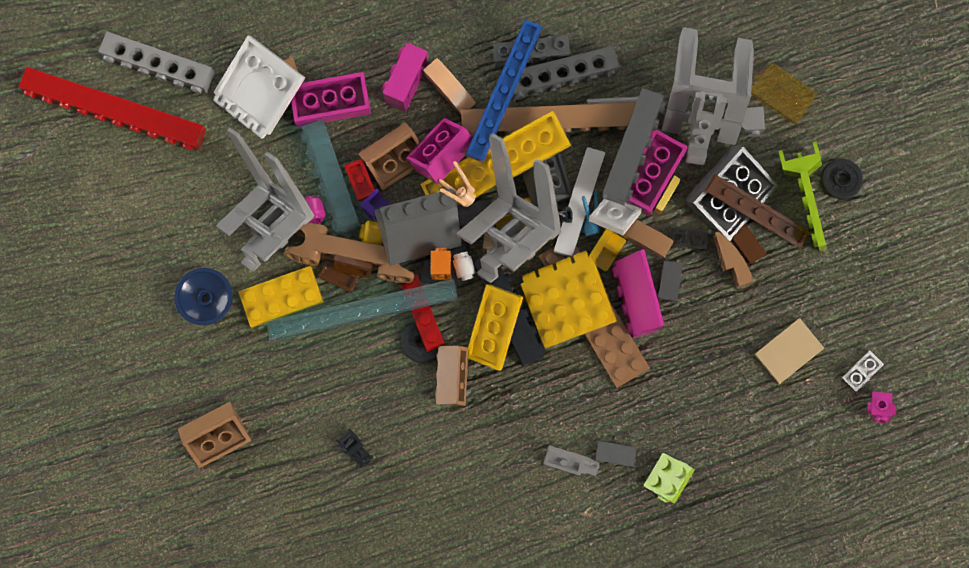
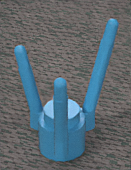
[581,190,602,237]

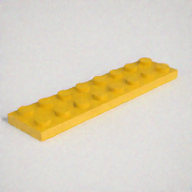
[421,111,571,206]

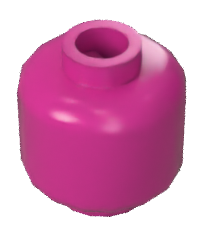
[304,196,326,224]

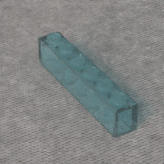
[300,119,361,235]

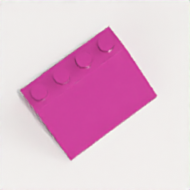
[611,249,664,339]

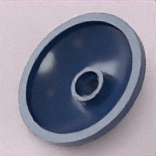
[174,268,233,325]

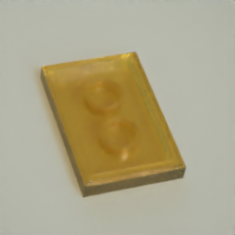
[751,62,818,125]

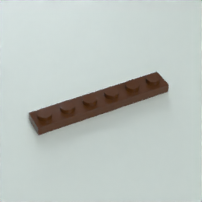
[705,174,810,249]

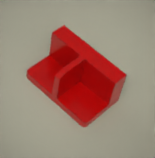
[344,159,374,202]

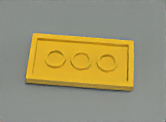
[238,266,324,328]
[468,284,523,371]

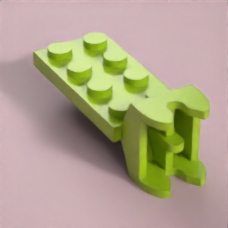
[779,141,827,251]

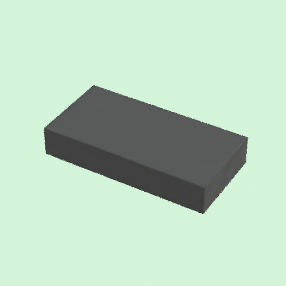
[657,261,683,302]
[595,441,637,467]

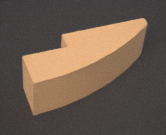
[423,58,476,114]

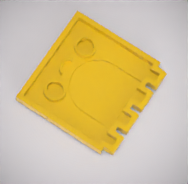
[521,251,617,349]

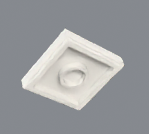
[589,199,641,235]

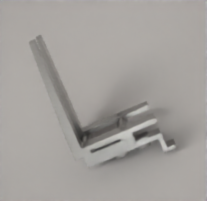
[661,27,754,165]
[216,128,314,272]
[457,134,561,283]

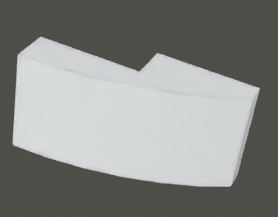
[842,350,884,392]

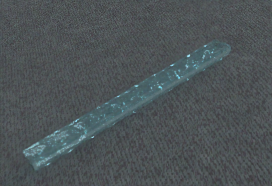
[267,279,458,342]

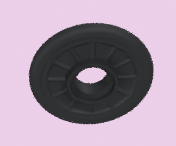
[821,159,863,199]
[401,322,443,363]

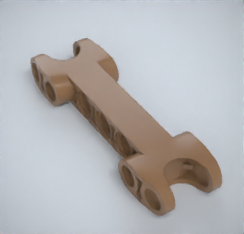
[284,222,414,283]

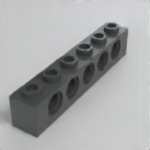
[512,46,619,100]

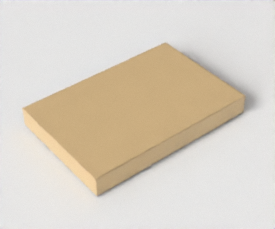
[754,318,824,384]

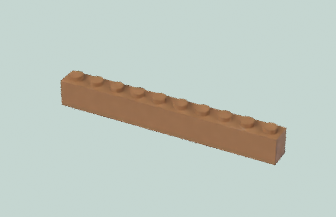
[461,102,637,136]

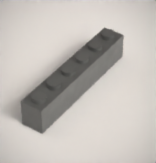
[602,88,666,206]

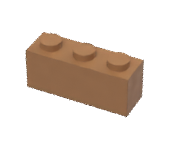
[435,346,468,406]

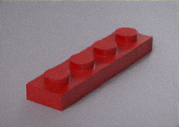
[400,275,445,352]

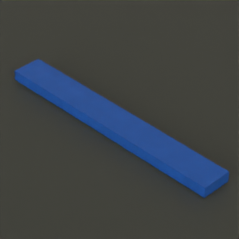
[466,19,542,163]

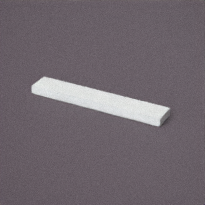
[554,147,605,258]

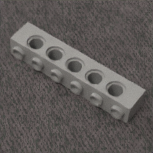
[98,32,215,94]

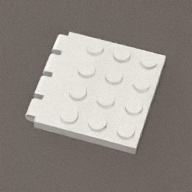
[213,36,305,139]

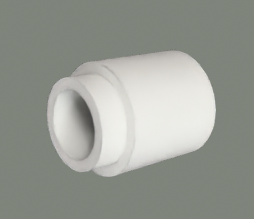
[453,252,476,281]

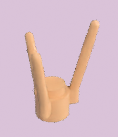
[439,161,476,207]

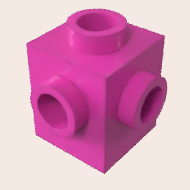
[867,392,896,423]

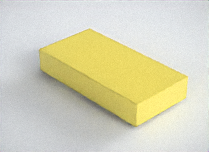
[654,175,680,215]

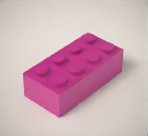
[291,72,371,127]
[626,129,688,216]

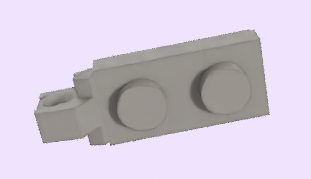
[544,445,600,476]

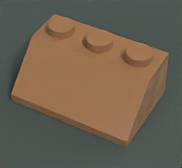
[358,123,420,190]
[178,402,251,468]

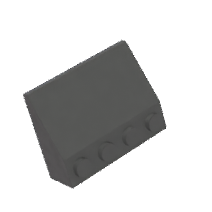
[684,145,779,241]
[374,188,462,266]

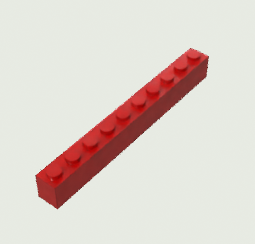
[19,67,206,151]

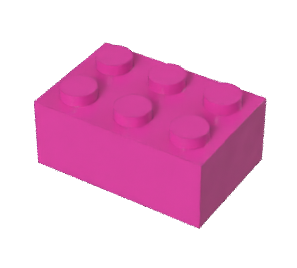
[382,43,429,112]
[406,118,472,184]

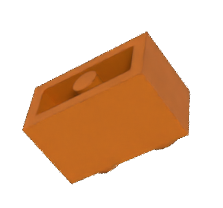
[431,248,451,280]

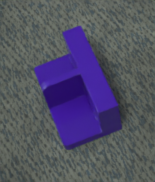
[360,189,390,222]

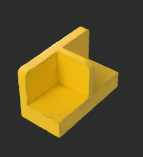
[589,229,626,272]

